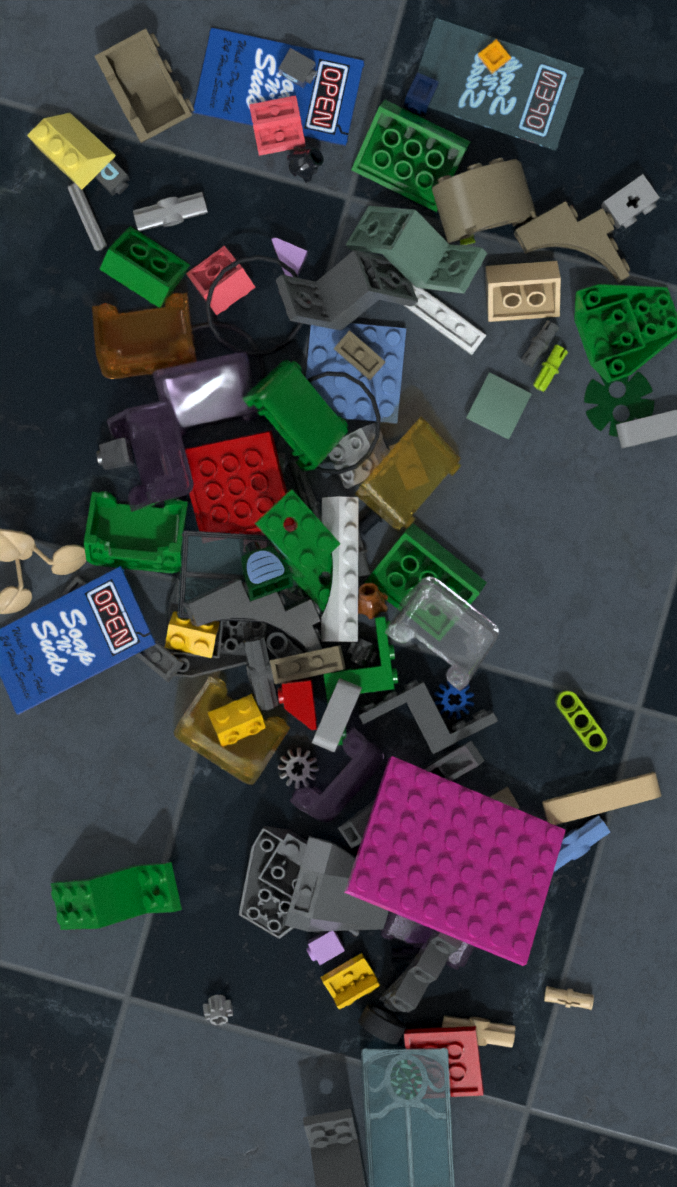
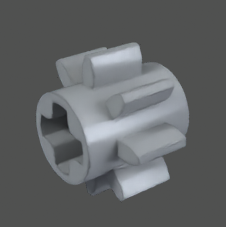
[203,995,233,1025]

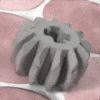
[278,747,319,789]

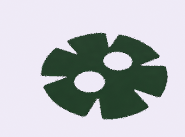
[584,372,655,437]

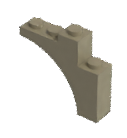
[514,201,630,284]

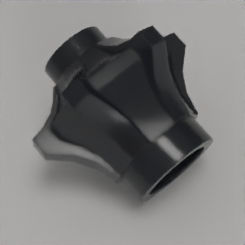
[287,146,324,183]

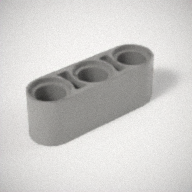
[616,410,677,448]
[312,678,362,752]

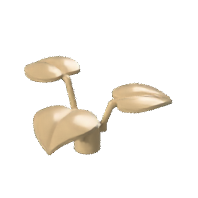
[0,529,87,614]

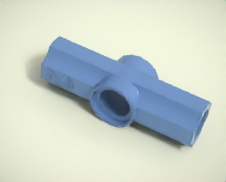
[554,815,610,872]

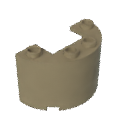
[95,28,195,143]
[432,158,537,243]

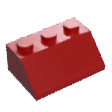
[278,678,317,730]

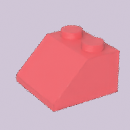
[186,246,255,315]

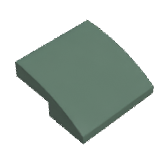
[466,372,531,440]

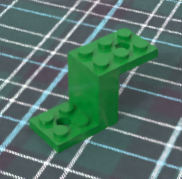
[255,489,341,613]
[324,616,398,746]
[51,862,182,930]

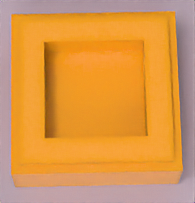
[477,39,511,74]

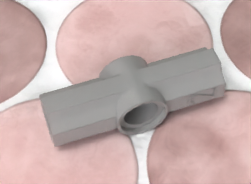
[133,192,208,232]

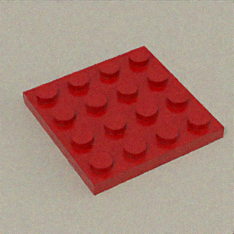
[178,430,295,543]

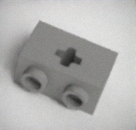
[601,174,660,229]

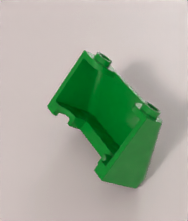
[241,360,348,472]
[84,491,188,573]

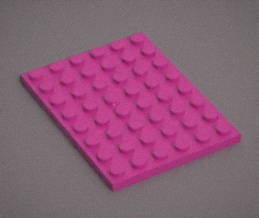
[344,756,566,966]

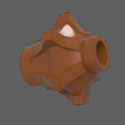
[358,583,388,619]

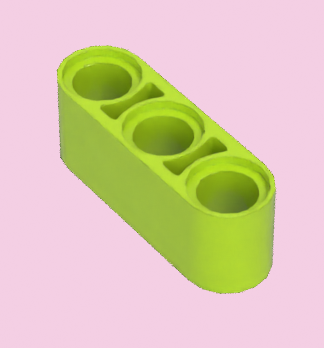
[555,690,607,752]

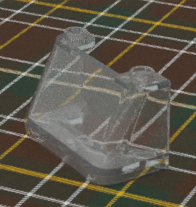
[385,577,499,691]

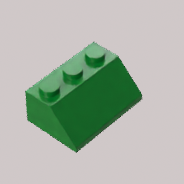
[100,226,190,308]

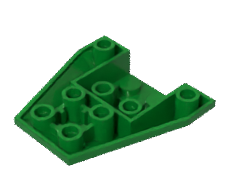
[574,284,677,383]

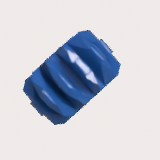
[434,679,474,719]

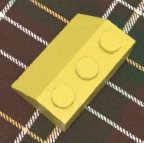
[27,113,116,190]

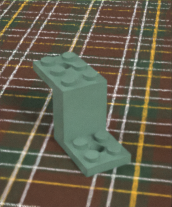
[346,206,487,294]

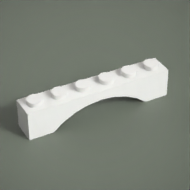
[321,496,358,642]

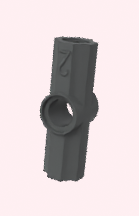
[243,635,278,710]

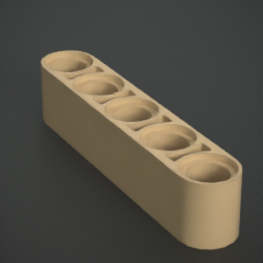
[542,772,662,825]

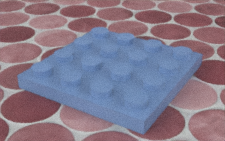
[306,323,406,424]

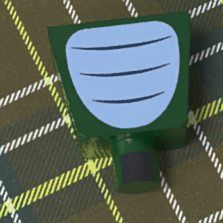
[241,541,293,602]

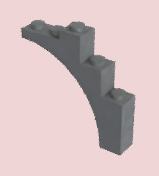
[183,579,325,653]
[338,741,484,848]
[380,930,463,1012]

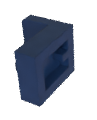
[404,72,439,116]

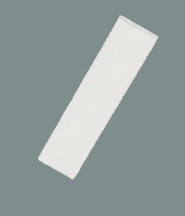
[404,283,486,355]

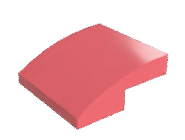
[249,95,306,156]

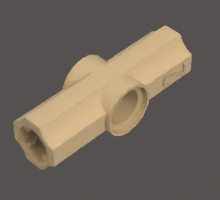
[442,1015,515,1047]

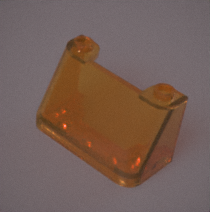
[92,293,197,379]

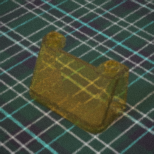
[355,416,462,531]
[174,676,290,785]

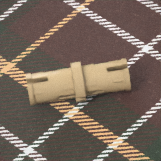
[544,986,594,1010]

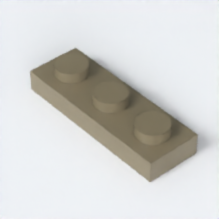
[270,645,346,684]

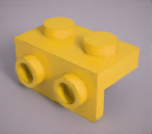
[165,611,220,658]
[208,694,265,746]
[321,953,380,1009]

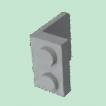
[329,423,396,489]

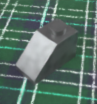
[96,438,134,470]

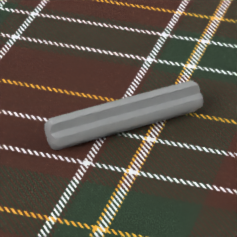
[68,183,107,251]

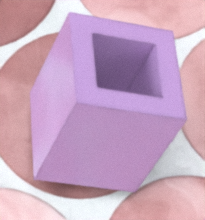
[306,931,345,965]

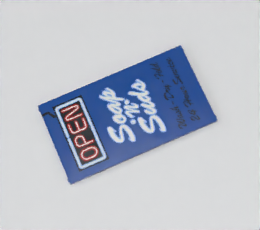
[193,28,364,146]
[0,566,156,715]

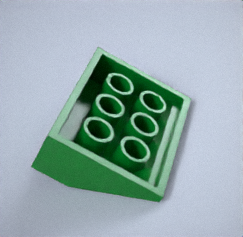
[351,100,470,212]
[365,522,487,642]

